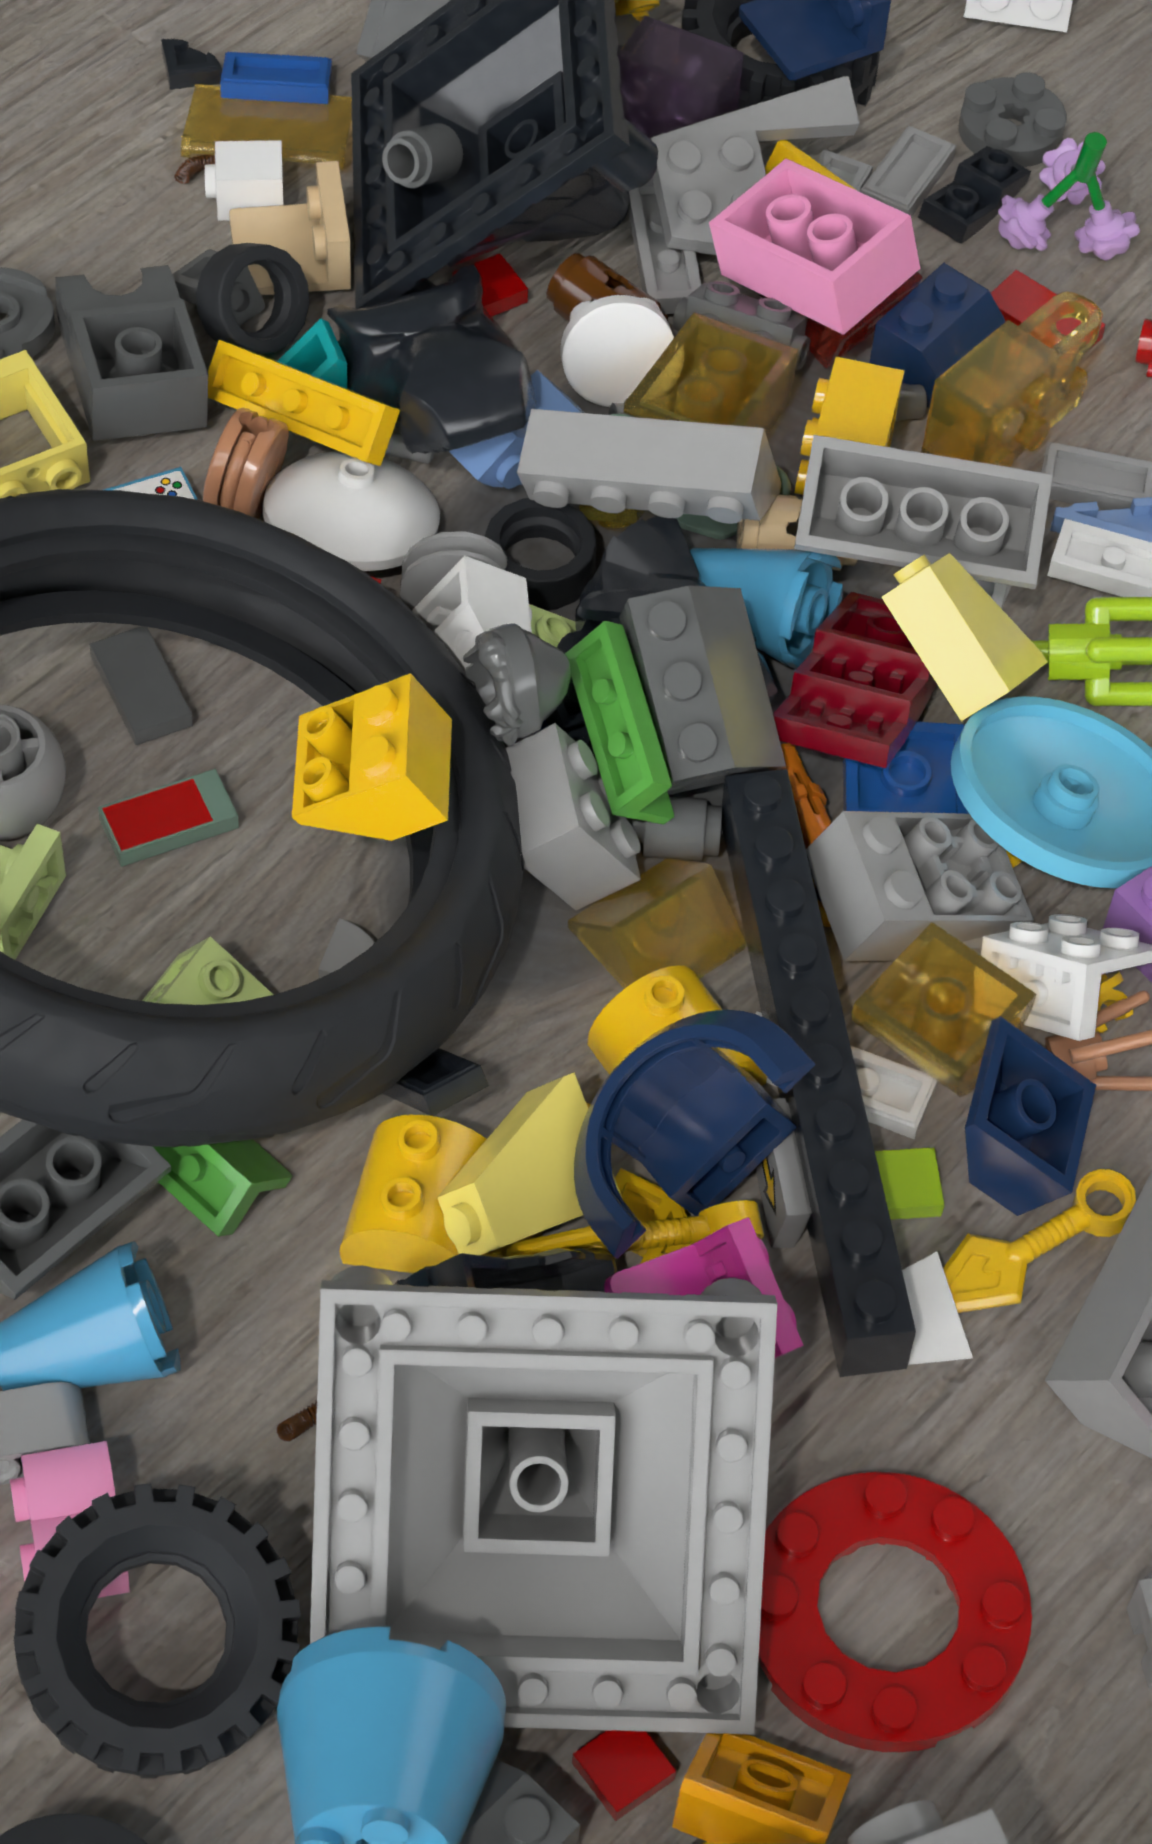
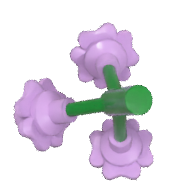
[998,132,1140,260]

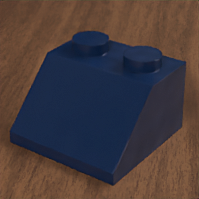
[869,263,1026,427]
[965,1016,1096,1216]

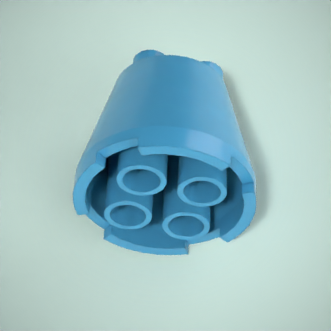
[277,1627,506,1844]

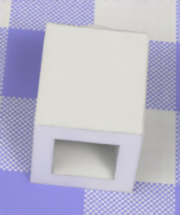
[205,140,283,221]

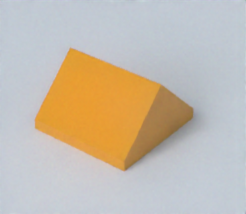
[672,1733,851,1844]

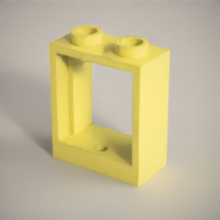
[0,350,90,499]

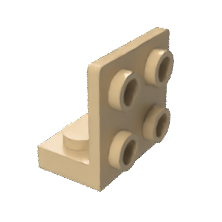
[229,161,351,295]

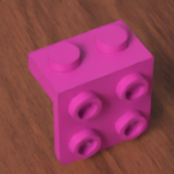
[604,1217,804,1360]

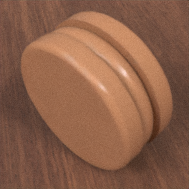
[203,408,289,519]

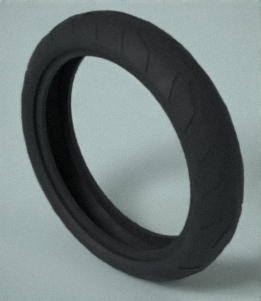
[0,489,525,1147]

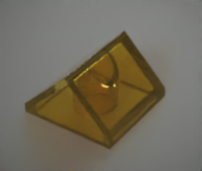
[567,858,746,989]

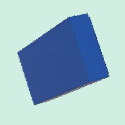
[220,52,332,104]

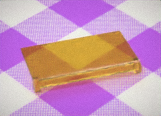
[181,84,352,171]

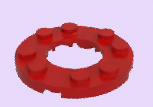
[758,1472,1032,1753]

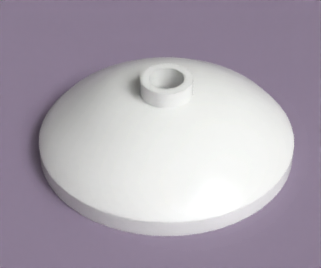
[263,452,440,571]

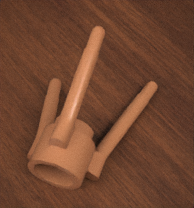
[1045,991,1152,1091]

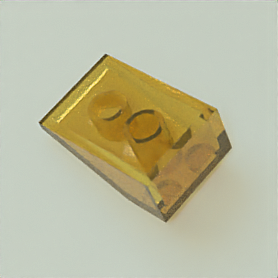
[623,312,799,435]

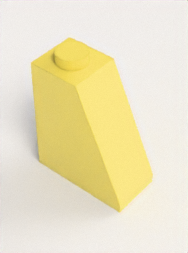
[881,553,1048,721]
[437,1073,623,1255]

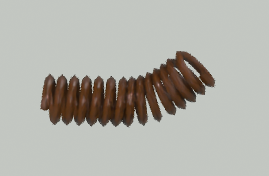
[174,151,215,184]
[276,1400,317,1442]

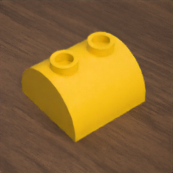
[587,965,767,1086]
[339,1115,486,1274]

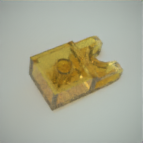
[921,291,1103,467]

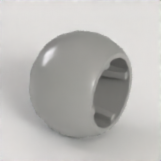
[0,705,66,841]

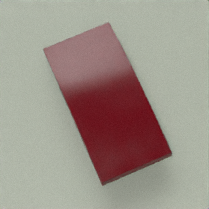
[773,592,937,768]

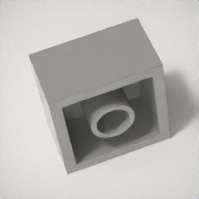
[505,723,641,911]

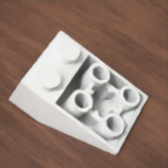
[412,556,534,748]

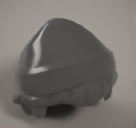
[463,623,571,745]

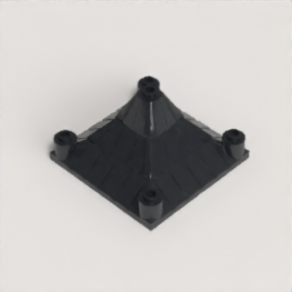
[351,0,658,309]

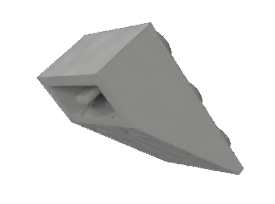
[806,811,1034,961]

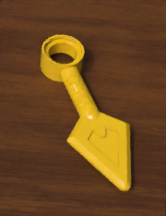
[943,1169,1136,1313]
[506,1200,764,1257]

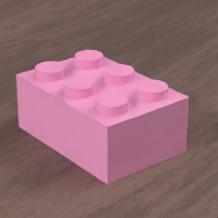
[709,158,920,335]

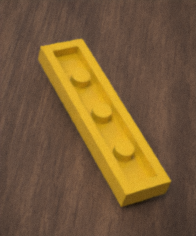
[208,340,400,466]

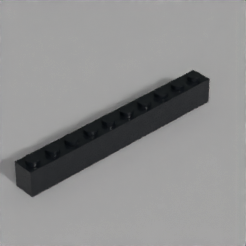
[721,769,916,1377]

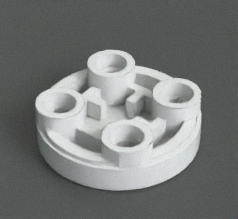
[560,295,676,407]

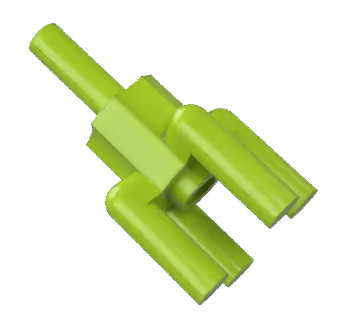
[1031,597,1152,706]

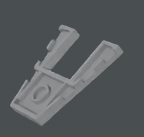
[650,76,860,255]

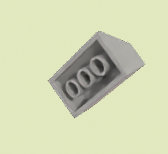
[517,409,782,524]
[794,435,1053,589]
[1045,1172,1152,1458]

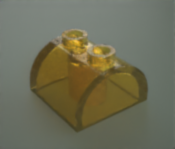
[852,922,1037,1097]

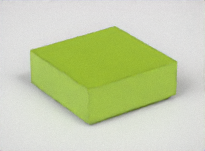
[875,1147,944,1220]

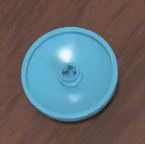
[951,697,1152,888]

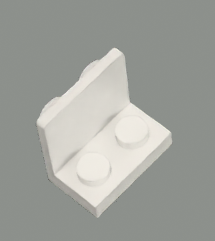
[976,914,1152,1041]

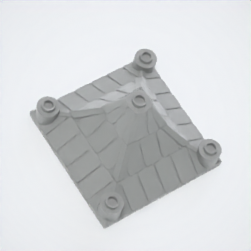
[310,1265,777,1734]

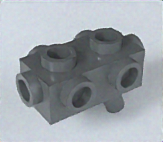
[672,281,811,386]

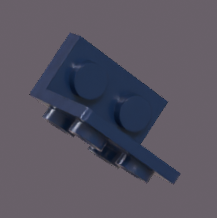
[739,0,891,80]

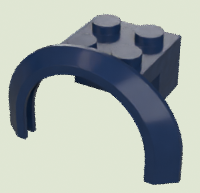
[574,1010,816,1259]

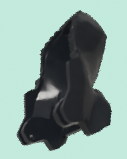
[327,264,537,454]

